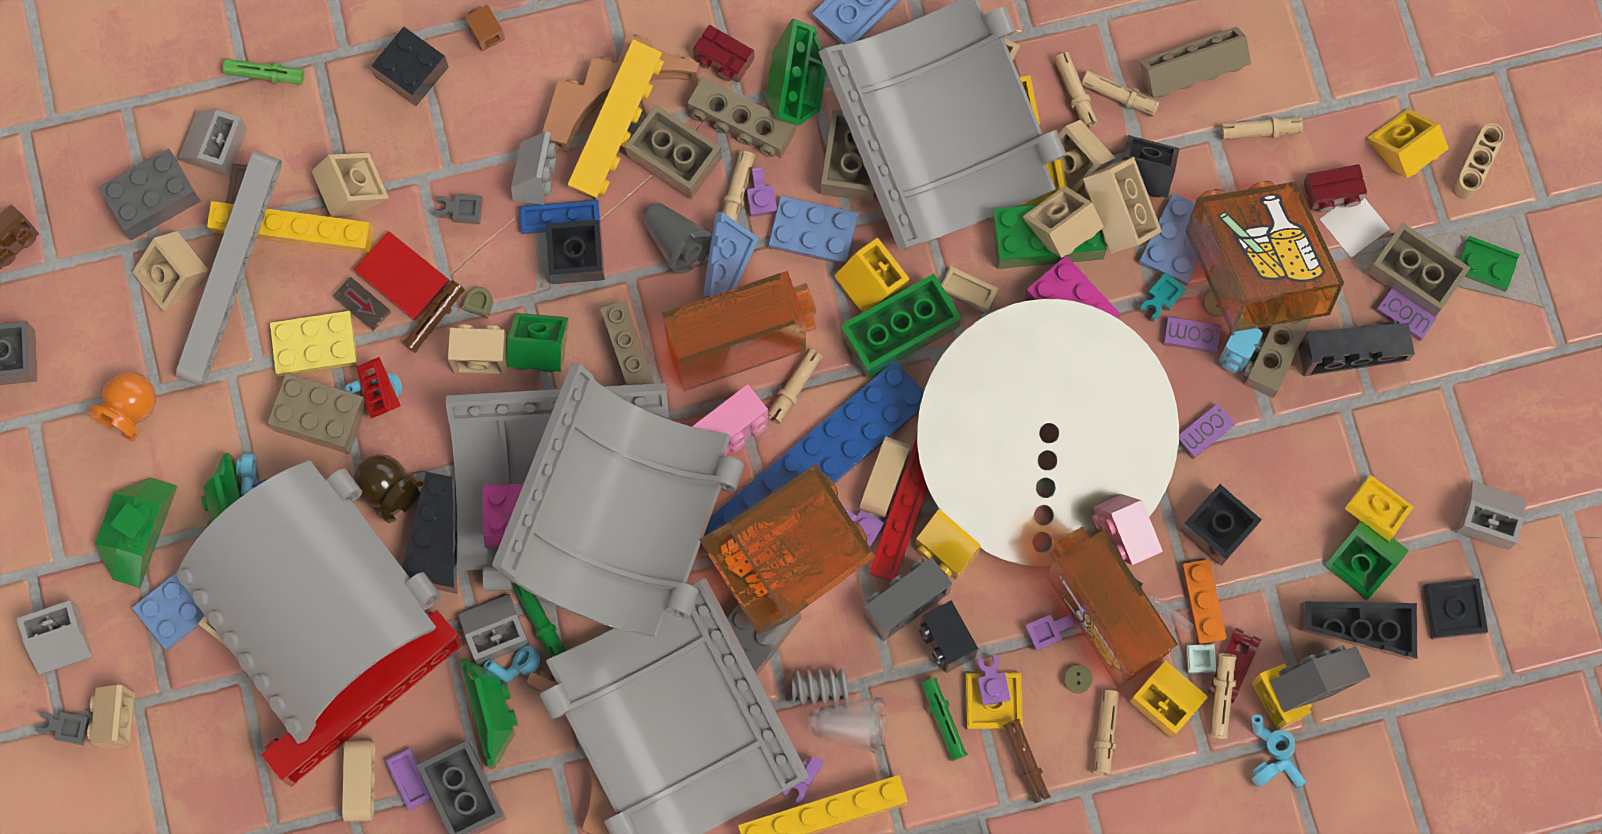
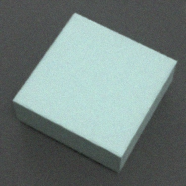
[1186,644,1216,674]

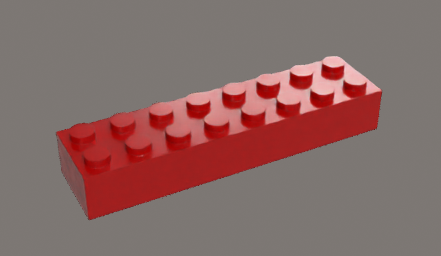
[261,610,464,787]

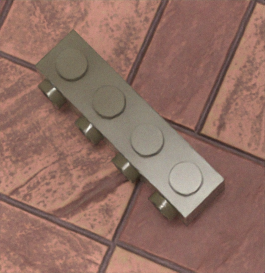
[1139,27,1251,98]

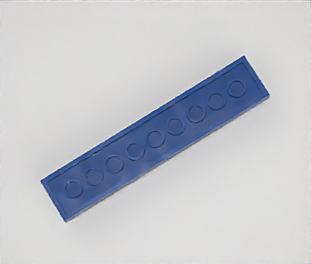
[700,361,924,575]

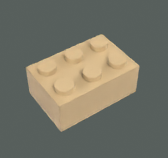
[1083,157,1162,254]

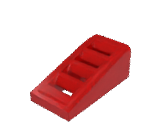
[356,357,401,419]

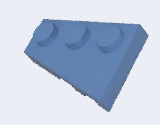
[703,212,759,301]

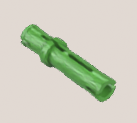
[223,58,304,85]

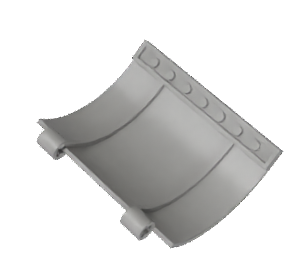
[819,0,1066,251]
[492,363,745,637]
[446,383,669,591]
[175,460,441,744]
[539,578,810,834]

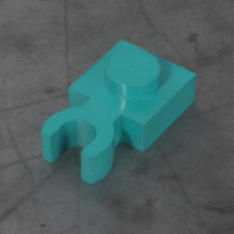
[1140,272,1186,322]

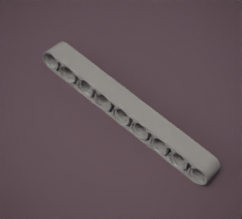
[176,151,282,386]

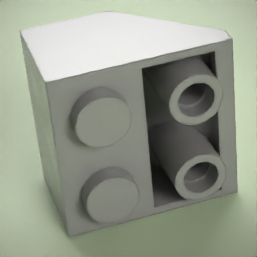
[178,110,247,175]
[511,132,557,205]
[1457,481,1525,550]
[458,594,530,666]
[17,600,93,675]

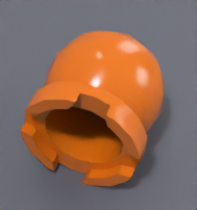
[87,372,157,441]

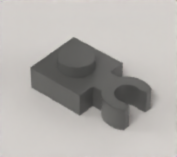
[435,194,483,224]
[36,712,90,746]

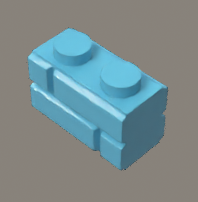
[1219,321,1263,373]

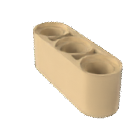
[1453,123,1504,199]
[859,436,911,517]
[342,740,375,821]

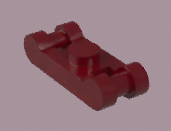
[1208,628,1261,703]

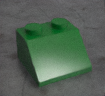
[507,313,569,373]
[1325,521,1409,599]

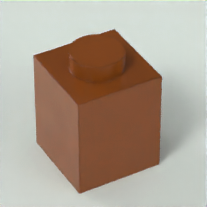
[465,4,505,52]

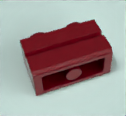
[693,25,755,82]
[1304,164,1367,212]

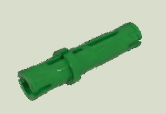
[513,584,567,658]
[920,677,968,761]

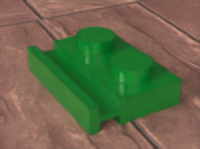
[1460,236,1520,292]

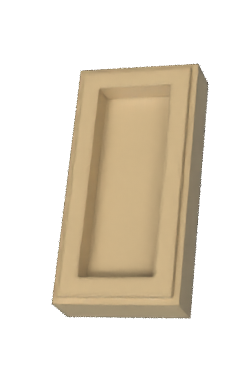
[941,266,999,313]

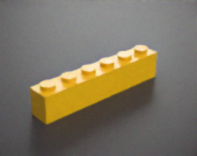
[567,39,664,200]
[207,201,375,254]
[738,775,908,834]

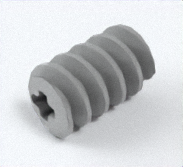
[792,669,848,705]

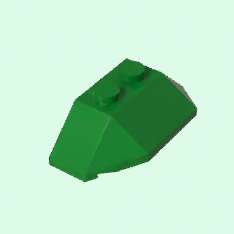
[765,19,826,126]
[201,452,242,526]
[95,478,178,588]
[459,658,518,770]

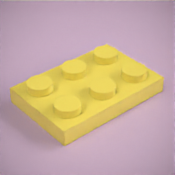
[270,311,358,377]

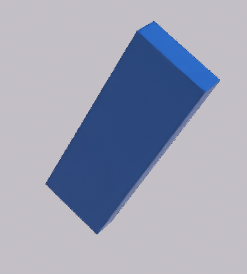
[519,200,601,234]

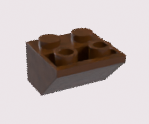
[0,204,39,269]

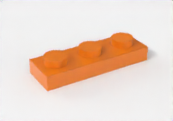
[1182,559,1227,645]

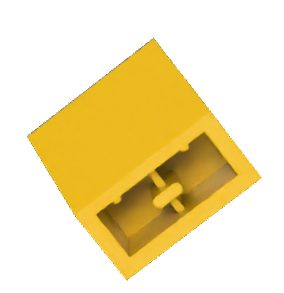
[834,238,910,313]
[1130,660,1208,738]

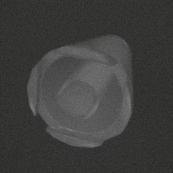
[808,697,887,753]

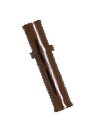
[402,280,465,353]
[1003,719,1051,803]

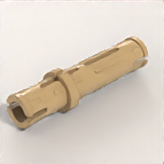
[1053,52,1098,128]
[1082,70,1160,117]
[1221,117,1303,140]
[723,151,755,222]
[768,348,823,424]
[1210,653,1236,739]
[1093,690,1119,776]

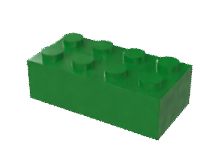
[992,200,1107,269]
[841,274,962,379]

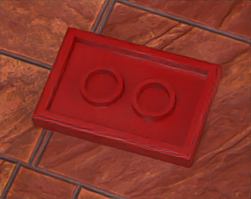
[354,231,450,321]

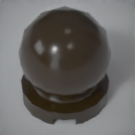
[353,454,423,524]

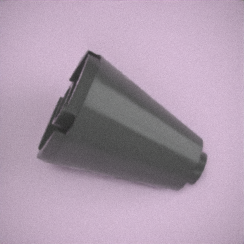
[643,203,712,274]

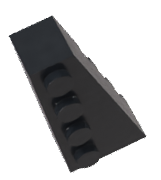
[1298,321,1415,377]
[402,472,458,594]
[1300,601,1418,660]

